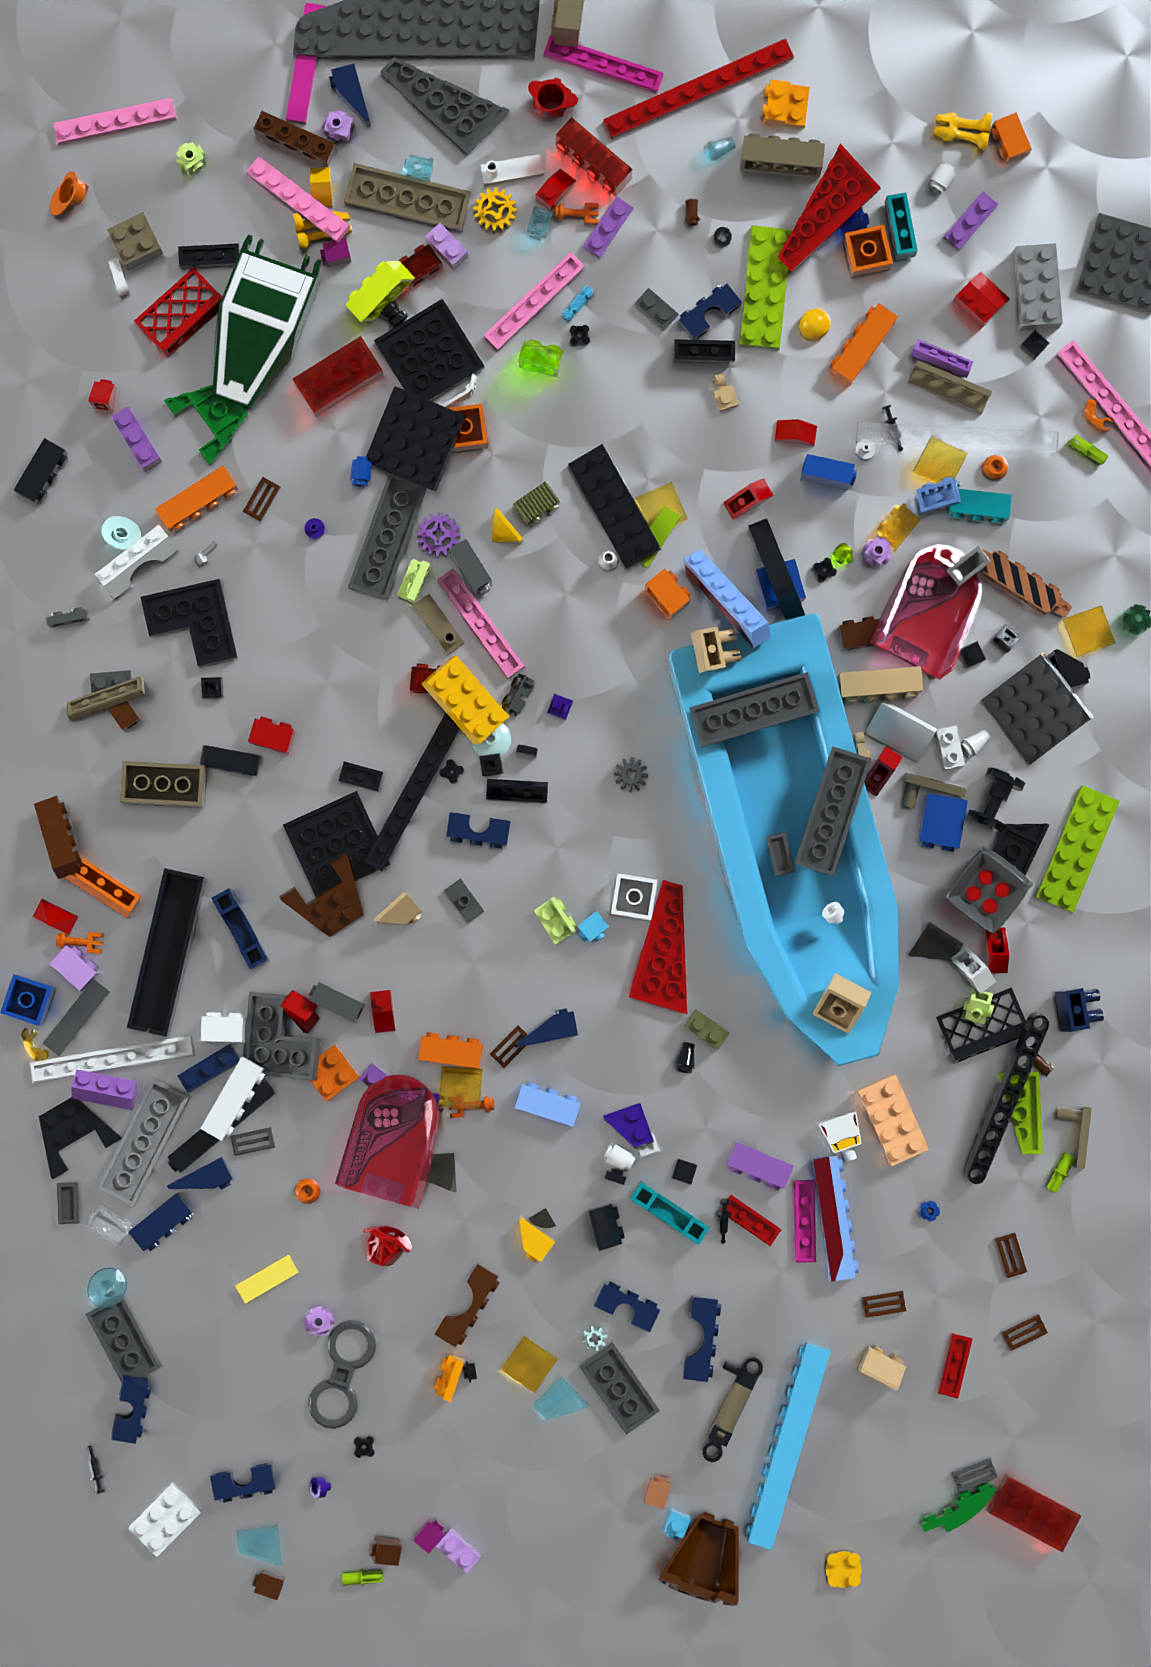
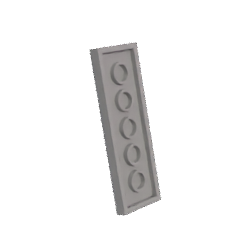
[97,1078,190,1207]

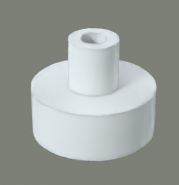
[855,439,876,460]
[822,902,844,924]

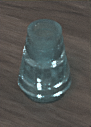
[704,137,735,161]

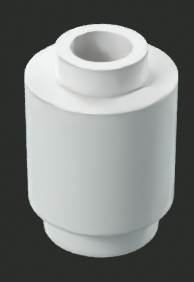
[928,162,956,194]
[604,1144,635,1172]

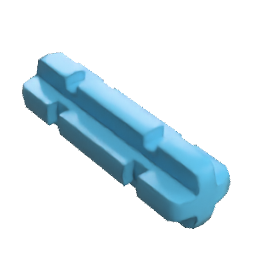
[562,286,593,321]

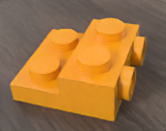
[762,80,810,128]
[434,1354,465,1402]

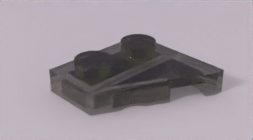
[908,921,964,961]
[418,1153,457,1192]

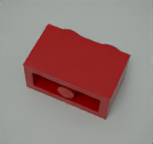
[248,716,295,754]

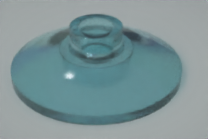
[87,1268,127,1308]

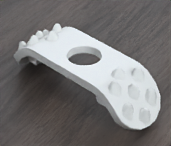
[437,374,477,408]

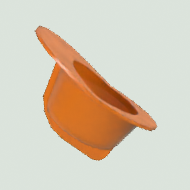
[50,171,89,215]

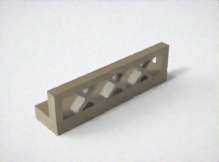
[908,360,992,414]

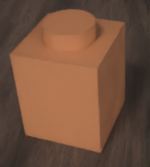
[644,1475,671,1509]

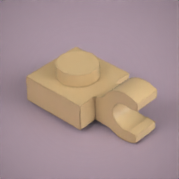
[713,373,739,412]

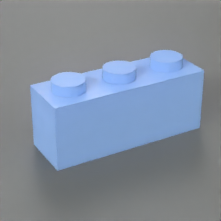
[515,1082,581,1127]

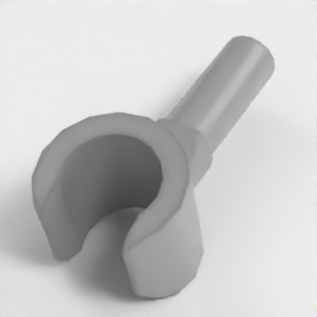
[195,541,217,567]

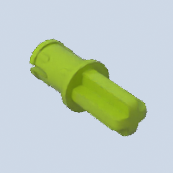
[1069,434,1108,465]
[1047,1153,1076,1193]
[342,1569,383,1586]

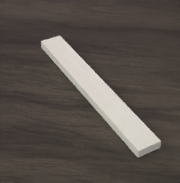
[30,1035,195,1083]

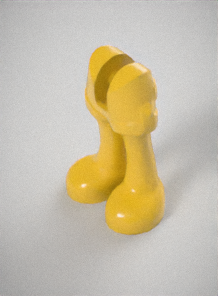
[933,112,992,150]
[293,211,353,250]

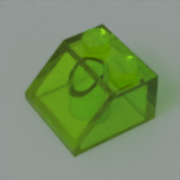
[518,339,564,378]

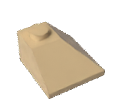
[374,892,422,925]

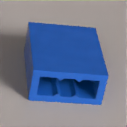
[800,454,857,490]
[917,793,968,852]

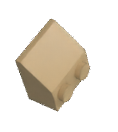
[812,973,872,1034]
[857,1345,906,1391]

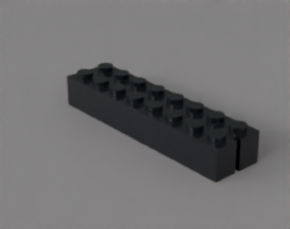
[127,868,207,1037]

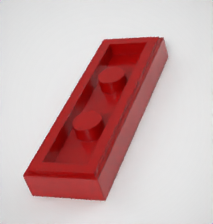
[720,1195,782,1246]
[938,1333,973,1399]

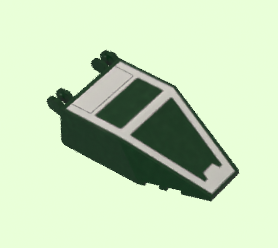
[212,235,321,409]

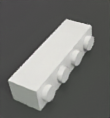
[200,1057,265,1141]

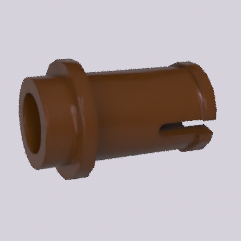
[684,199,700,226]
[1033,1054,1054,1077]

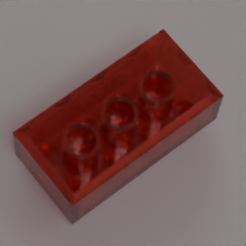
[555,117,633,197]
[292,336,383,417]
[987,1474,1081,1553]

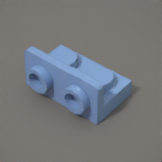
[916,477,961,514]

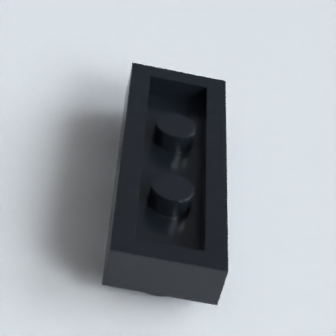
[178,243,240,268]
[486,779,548,803]

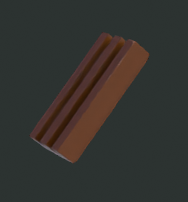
[243,477,281,522]
[490,1025,527,1068]
[995,1232,1027,1278]
[862,1291,906,1318]
[1002,1314,1048,1351]

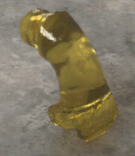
[21,1028,49,1061]

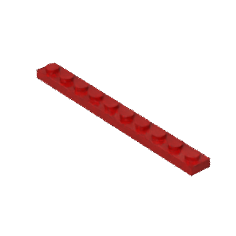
[603,38,794,139]

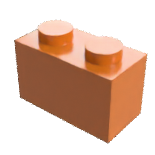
[991,112,1032,163]

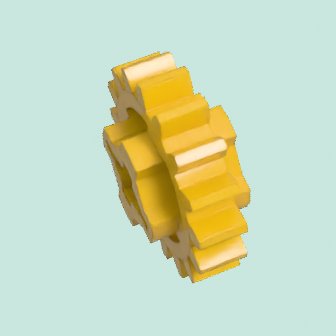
[473,187,517,232]

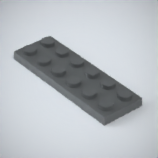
[348,473,427,601]
[689,672,819,747]
[794,746,872,877]

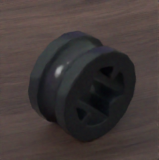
[714,227,732,246]

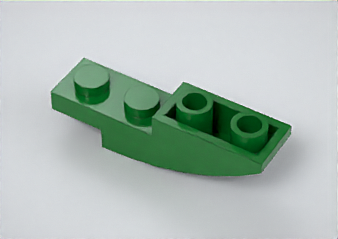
[920,1482,996,1532]

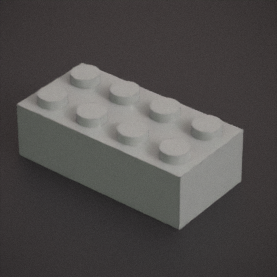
[1013,243,1063,331]

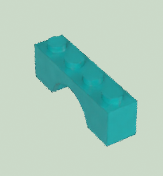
[630,1182,710,1245]

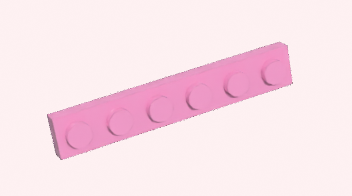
[53,98,176,144]
[246,156,351,243]
[484,252,585,350]
[437,568,524,678]

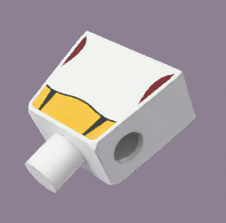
[818,1111,861,1162]

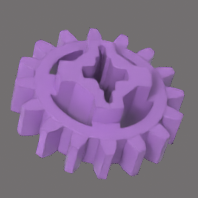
[417,512,461,557]

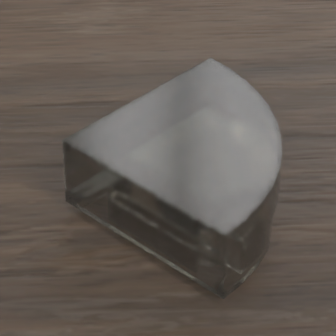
[528,1208,556,1228]

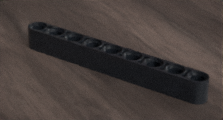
[964,1012,1049,1184]

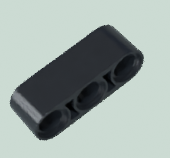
[199,745,261,776]

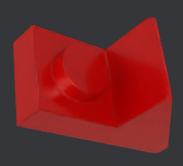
[280,990,319,1033]

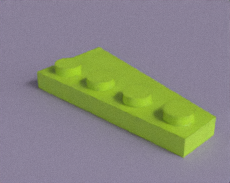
[998,1072,1043,1154]

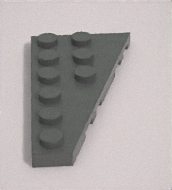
[380,57,509,154]

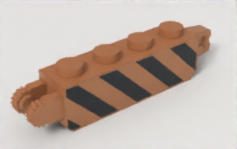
[981,549,1072,618]

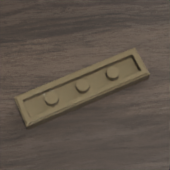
[67,676,145,721]

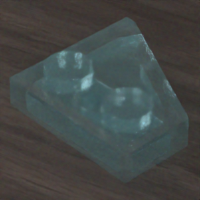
[532,1376,589,1420]
[236,1525,283,1566]

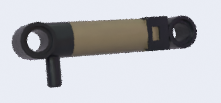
[701,1356,763,1462]

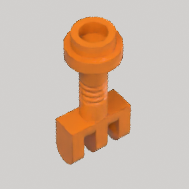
[554,203,599,225]
[56,932,102,954]
[448,1096,495,1118]

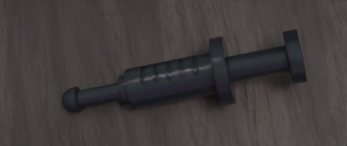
[882,404,903,451]
[718,1199,731,1244]
[87,1446,105,1494]

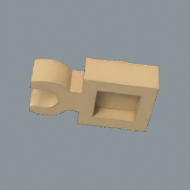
[854,732,871,758]

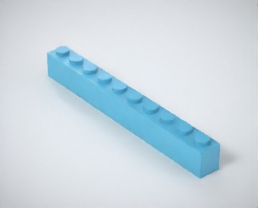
[745,1342,831,1550]

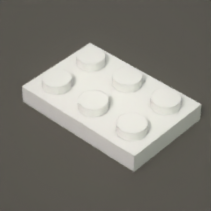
[128,1483,201,1557]

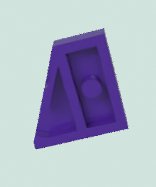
[603,1103,654,1149]

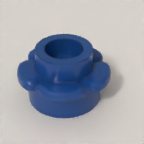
[920,1201,940,1221]

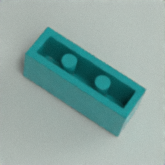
[884,192,918,260]
[947,489,1012,524]

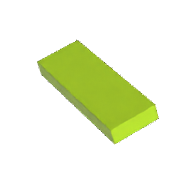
[640,506,681,568]

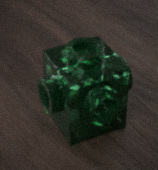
[1122,604,1151,635]

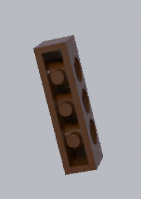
[253,111,337,167]

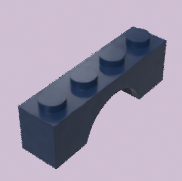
[211,888,270,970]
[683,1296,721,1382]

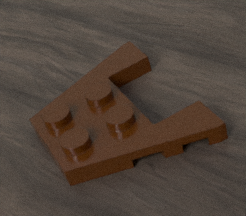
[279,854,363,937]

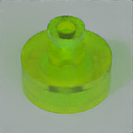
[832,543,854,564]

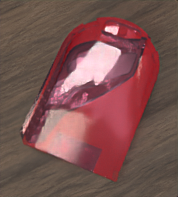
[870,545,982,680]
[335,1075,439,1209]

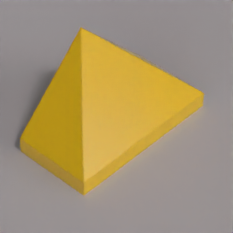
[492,508,523,544]

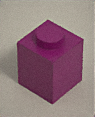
[320,238,352,267]
[413,1519,445,1554]

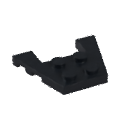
[39,1097,122,1179]

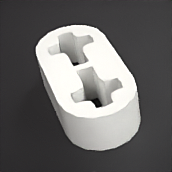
[108,258,130,297]

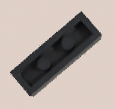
[673,339,735,363]
[14,438,68,505]

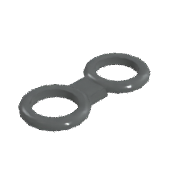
[308,1320,376,1429]

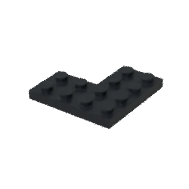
[140,579,238,667]

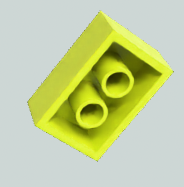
[345,261,415,322]

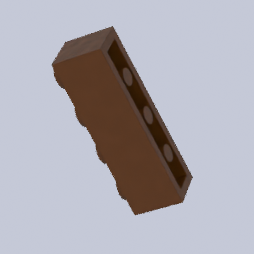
[34,796,82,879]

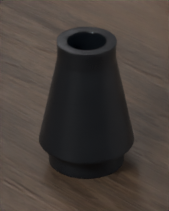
[675,1042,695,1074]

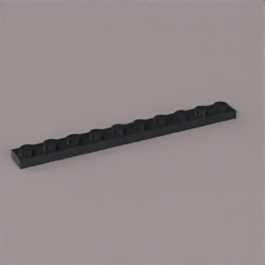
[364,713,460,872]

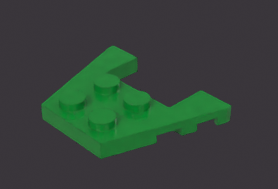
[164,385,248,465]

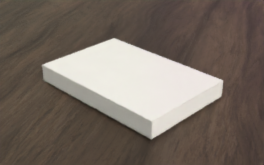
[864,700,937,762]

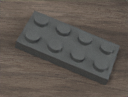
[86,1294,161,1383]
[579,1343,660,1435]

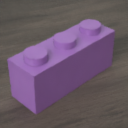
[111,407,162,472]
[71,1069,137,1110]
[727,1142,794,1191]

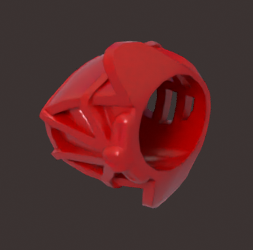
[528,77,578,118]
[363,1225,411,1267]

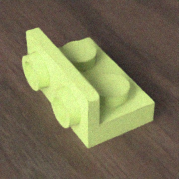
[397,559,431,604]
[533,897,577,945]

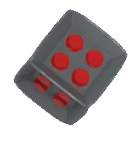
[944,845,1033,935]

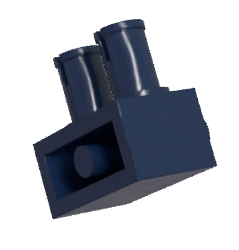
[1055,988,1104,1032]

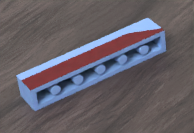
[684,549,770,648]
[812,1155,858,1282]

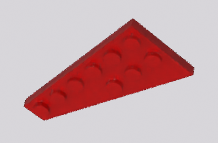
[778,143,882,272]
[629,880,687,1014]

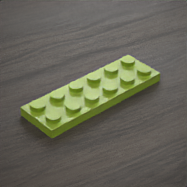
[739,225,792,350]
[1035,785,1120,913]

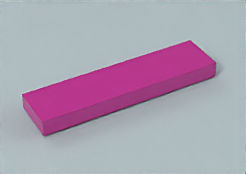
[794,1180,816,1263]

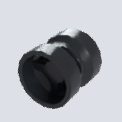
[380,300,408,328]

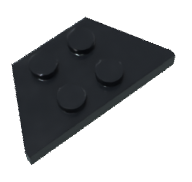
[992,823,1049,876]

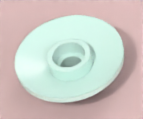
[101,516,141,550]
[471,723,511,757]

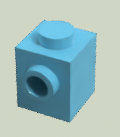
[577,911,609,943]
[663,1509,691,1540]

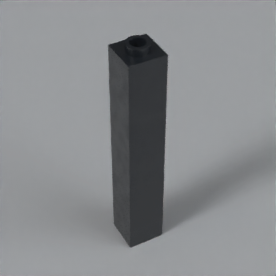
[167,1079,276,1173]

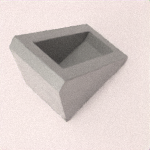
[947,545,991,586]

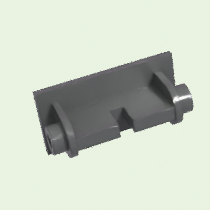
[502,674,534,717]

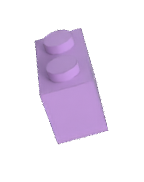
[425,223,468,270]
[49,946,99,991]
[436,1527,481,1573]

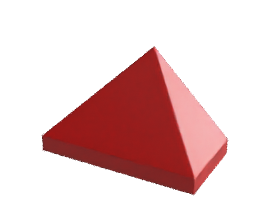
[32,899,78,935]

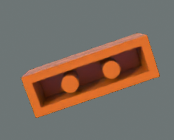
[418,1032,483,1069]

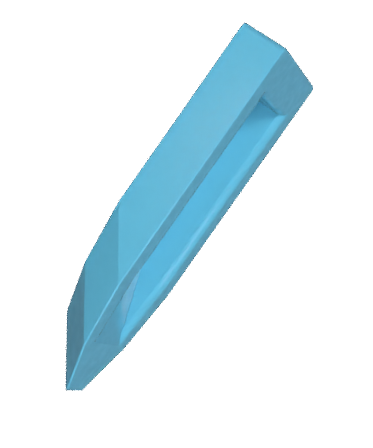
[667,613,899,1066]

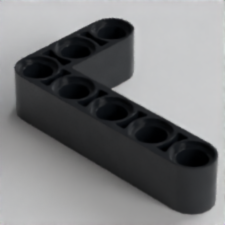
[748,518,805,620]

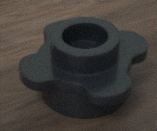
[570,325,590,345]
[813,558,837,581]
[439,759,464,784]
[463,1361,477,1383]
[354,1436,375,1458]

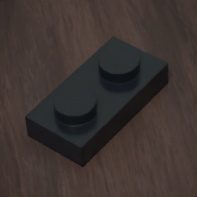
[338,761,383,792]

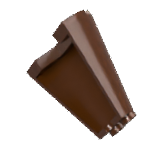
[659,1512,739,1606]

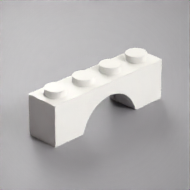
[95,525,178,599]

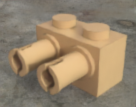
[691,627,741,673]

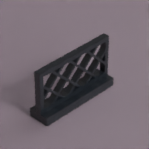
[936,987,1026,1064]

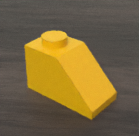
[520,1217,555,1262]

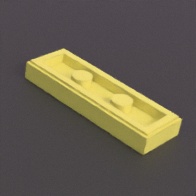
[235,1255,299,1304]

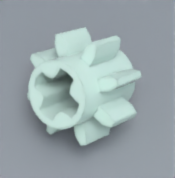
[582,1325,607,1351]

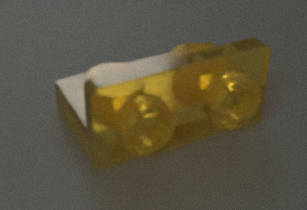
[876,503,921,551]

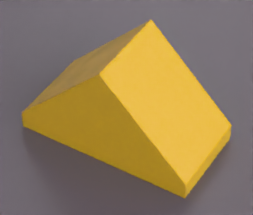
[310,167,333,208]

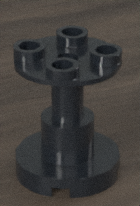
[968,767,1026,832]

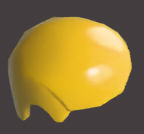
[799,308,831,341]

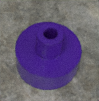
[304,518,325,539]
[309,1477,331,1499]

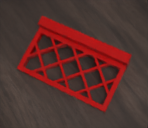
[134,267,222,358]

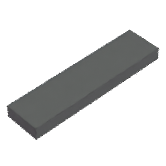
[43,979,110,1056]

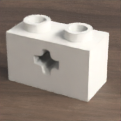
[934,726,965,771]
[951,946,996,994]

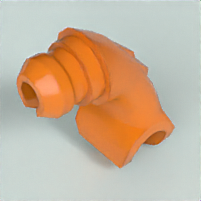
[1083,399,1113,431]

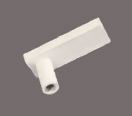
[481,154,544,186]

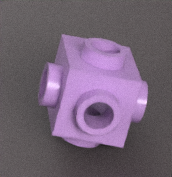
[322,110,354,142]
[862,537,893,568]
[304,1306,335,1337]

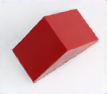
[774,419,817,446]

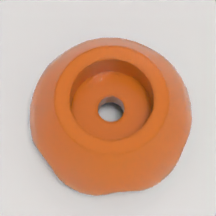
[983,455,1008,480]
[295,1178,321,1204]

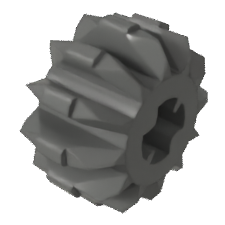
[614,757,648,792]

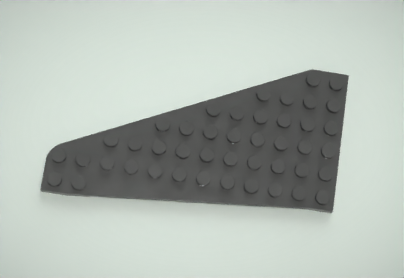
[293,0,540,59]

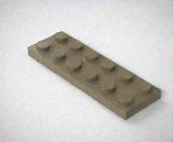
[344,163,471,232]

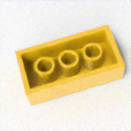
[421,655,509,745]

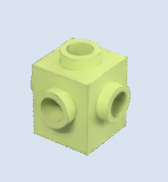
[176,142,206,175]
[963,988,994,1024]

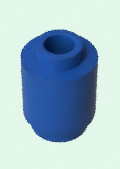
[350,456,372,487]

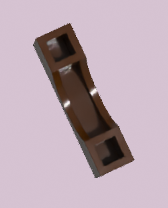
[434,1263,500,1347]

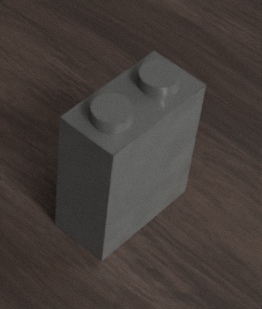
[449,539,492,596]
[309,982,365,1023]

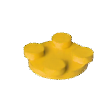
[825,1551,862,1588]

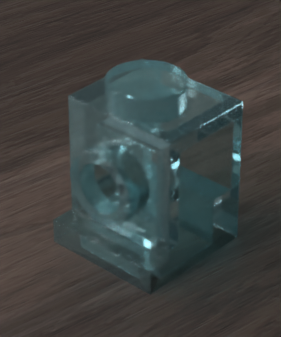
[403,155,434,181]
[527,206,554,240]

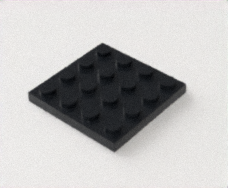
[374,298,485,401]
[366,386,467,491]
[283,791,391,897]

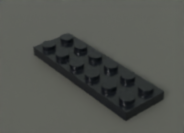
[568,444,662,570]

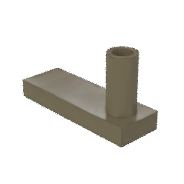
[413,594,464,655]
[902,772,967,808]
[1057,1107,1092,1169]

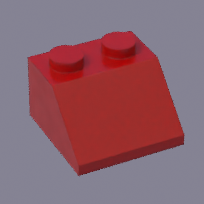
[953,272,1010,328]

